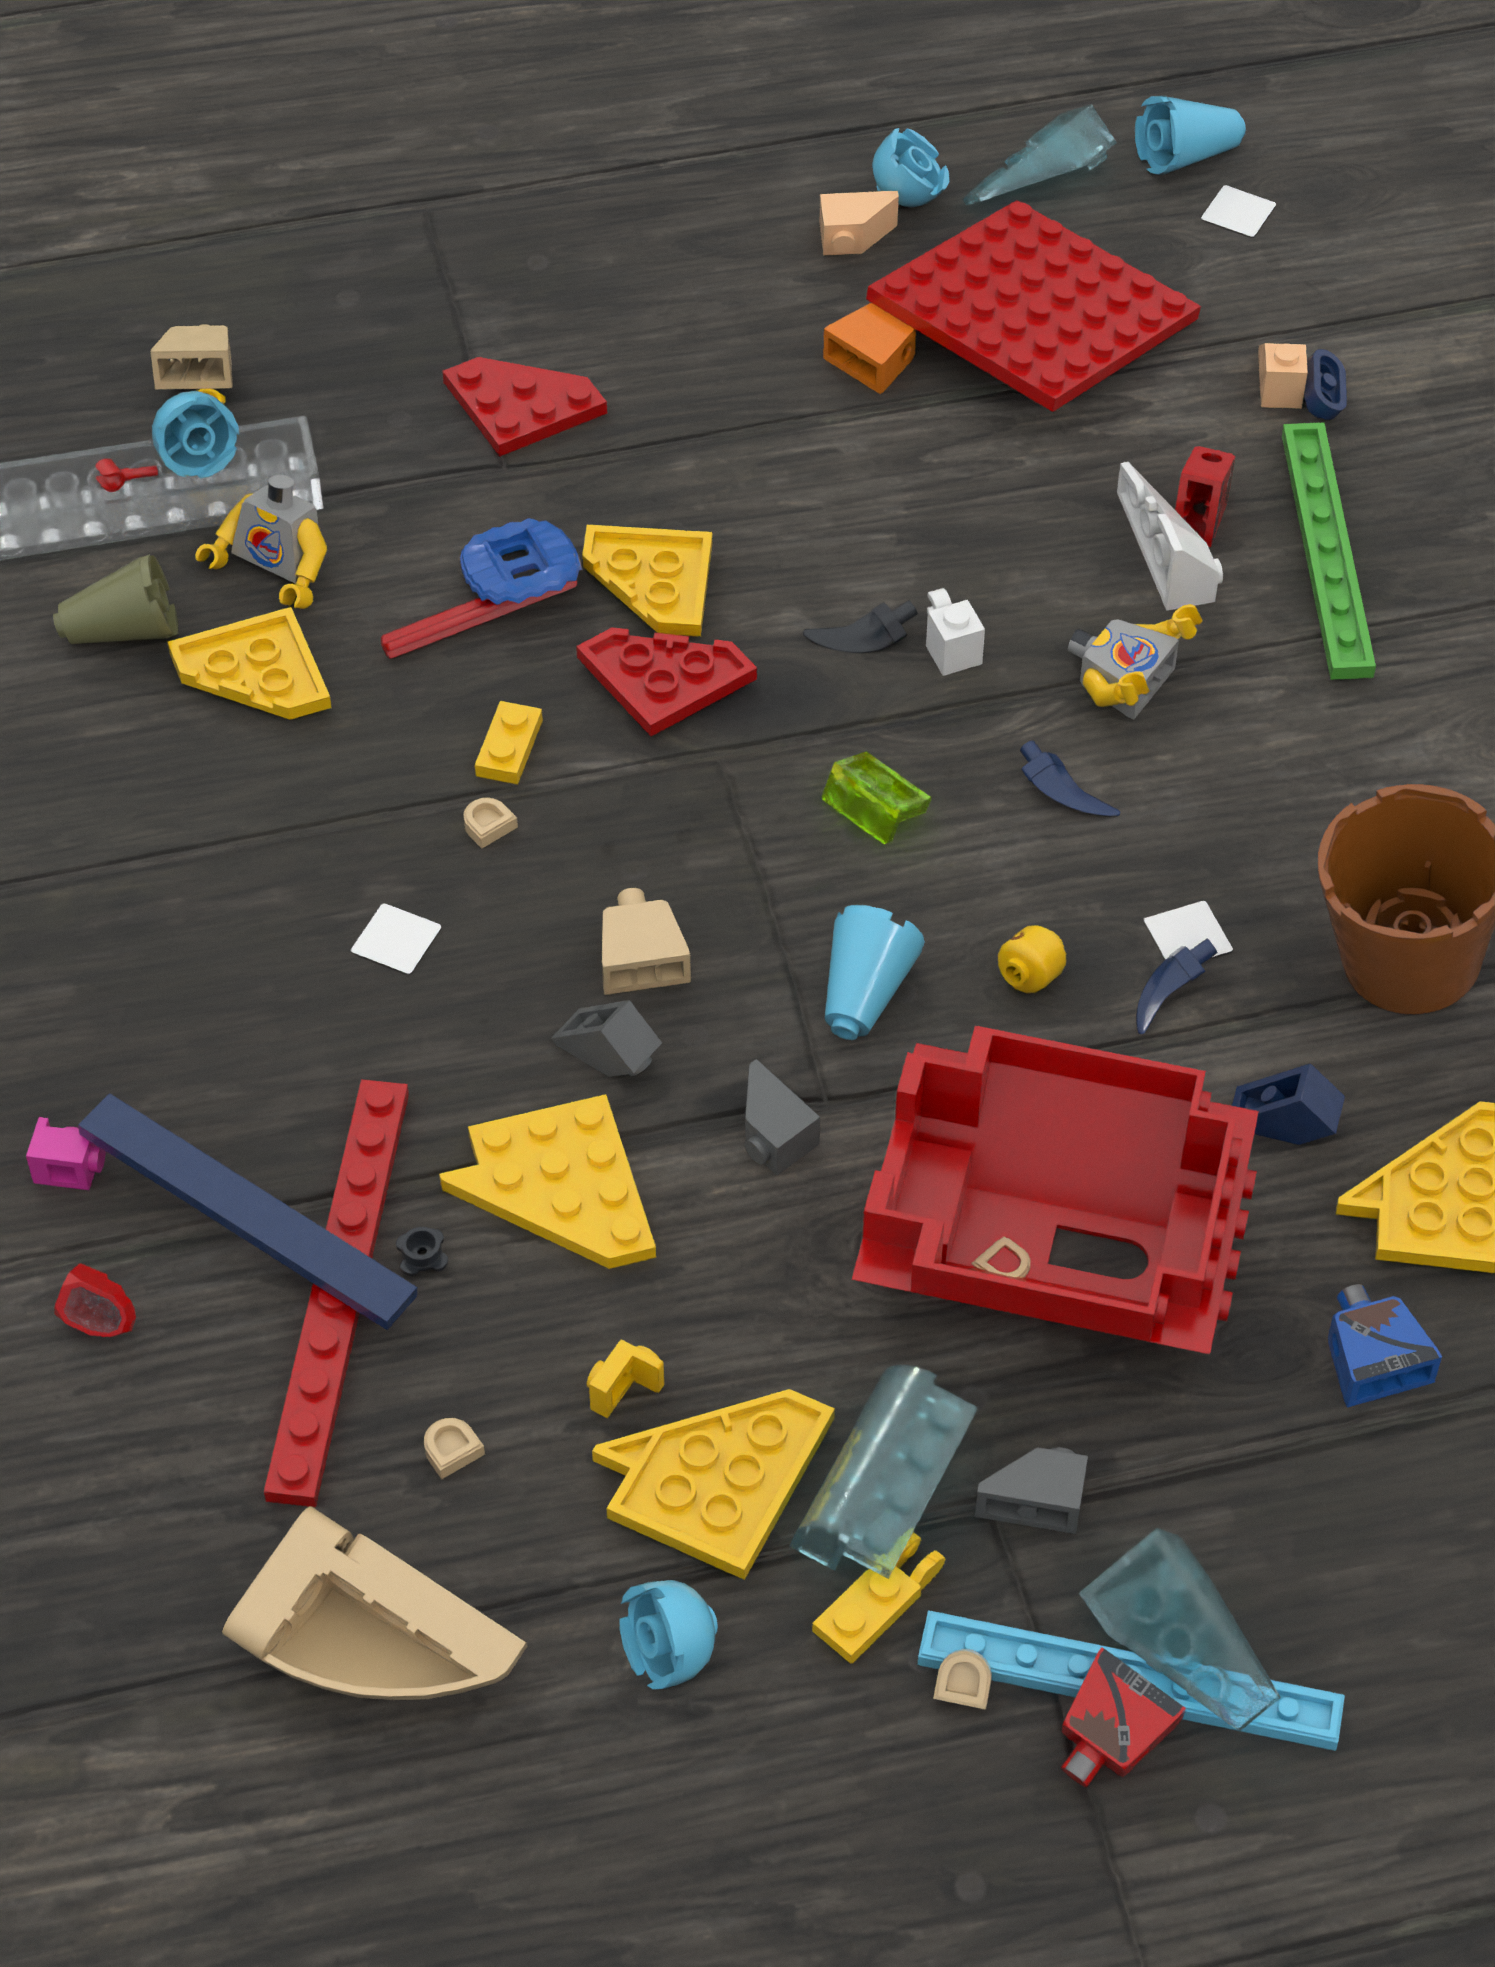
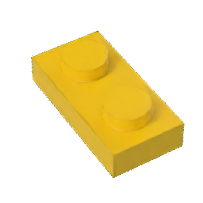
[475,701,543,785]

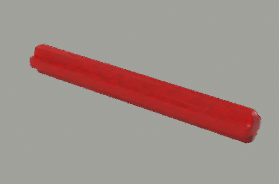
[381,580,577,659]

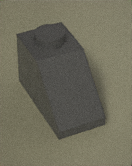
[551,1000,662,1077]
[745,1059,820,1175]
[975,1447,1088,1534]

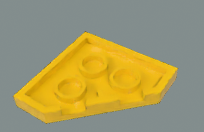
[582,525,712,636]
[168,607,332,720]

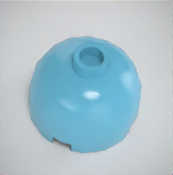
[872,128,950,208]
[152,391,239,478]
[620,1580,718,1689]

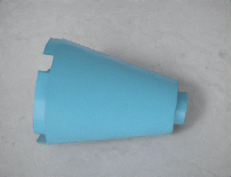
[1135,96,1246,175]
[825,905,925,1040]

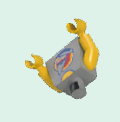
[195,475,327,609]
[1068,604,1202,720]

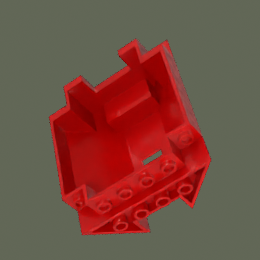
[851,1026,1259,1354]

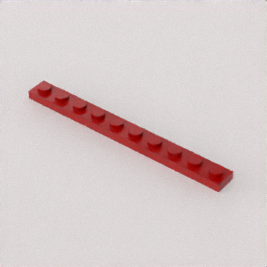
[264,1079,409,1507]

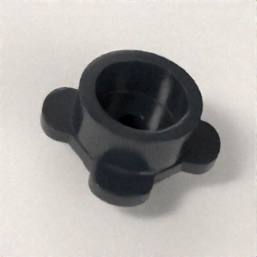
[396,1227,448,1276]

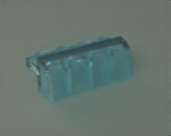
[789,1365,978,1579]

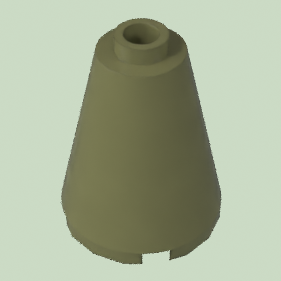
[53,554,178,644]

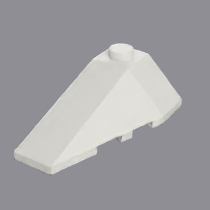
[1117,462,1223,611]

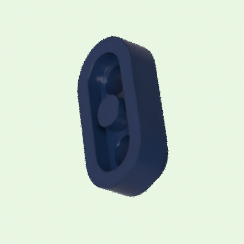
[1304,349,1347,420]

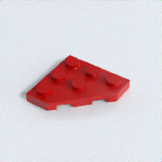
[443,357,607,456]
[576,627,757,736]

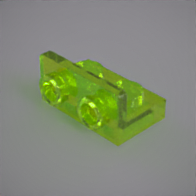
[822,751,932,844]

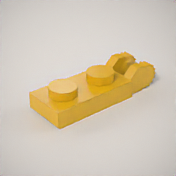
[812,1531,946,1664]

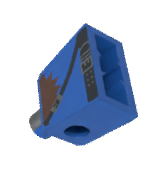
[1328,1284,1442,1408]

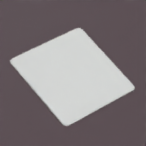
[1201,185,1276,237]
[1144,901,1233,959]
[351,903,441,974]

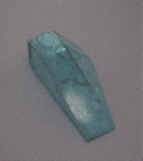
[963,104,1117,205]
[1079,1528,1281,1731]

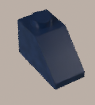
[1232,1063,1345,1145]

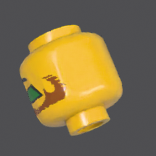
[998,925,1066,993]

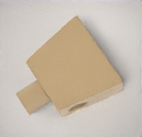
[150,324,233,389]
[602,888,691,995]

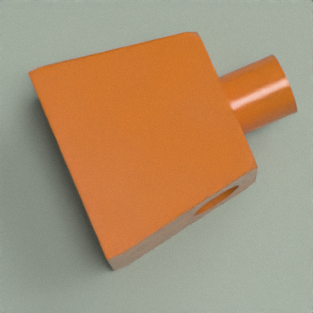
[823,303,916,394]

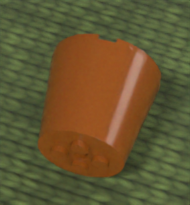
[1318,784,1495,1014]

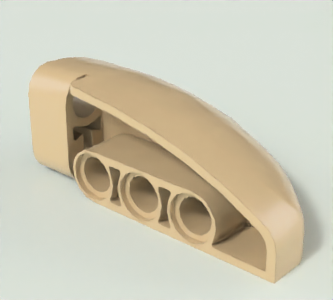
[222,1506,528,1700]

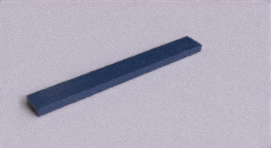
[78,1093,417,1330]

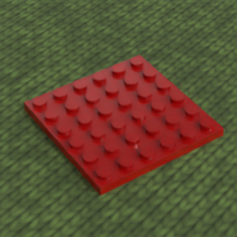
[866,200,1201,412]

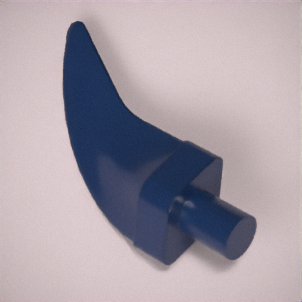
[1020,741,1121,816]
[1136,938,1218,1034]

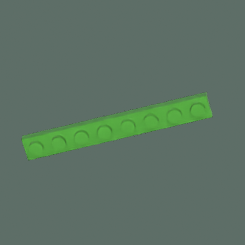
[1282,423,1376,680]

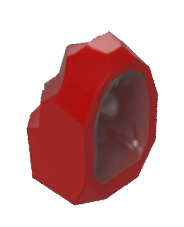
[54,1263,136,1337]

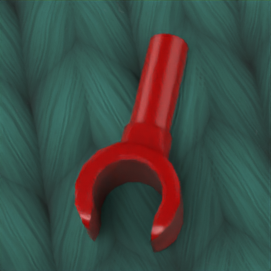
[95,458,158,492]

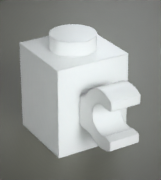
[926,588,985,676]

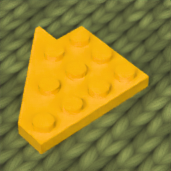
[439,1094,656,1269]
[1336,1101,1495,1273]
[592,1389,835,1580]

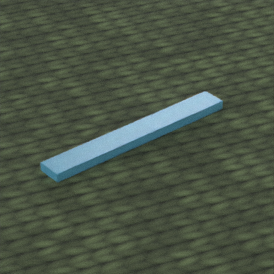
[918,1610,1345,1751]

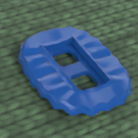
[460,518,582,605]

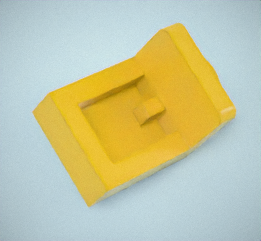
[587,1339,664,1418]

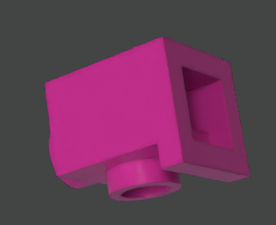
[26,1117,106,1190]

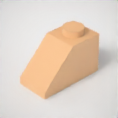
[820,191,899,256]
[1258,343,1308,409]

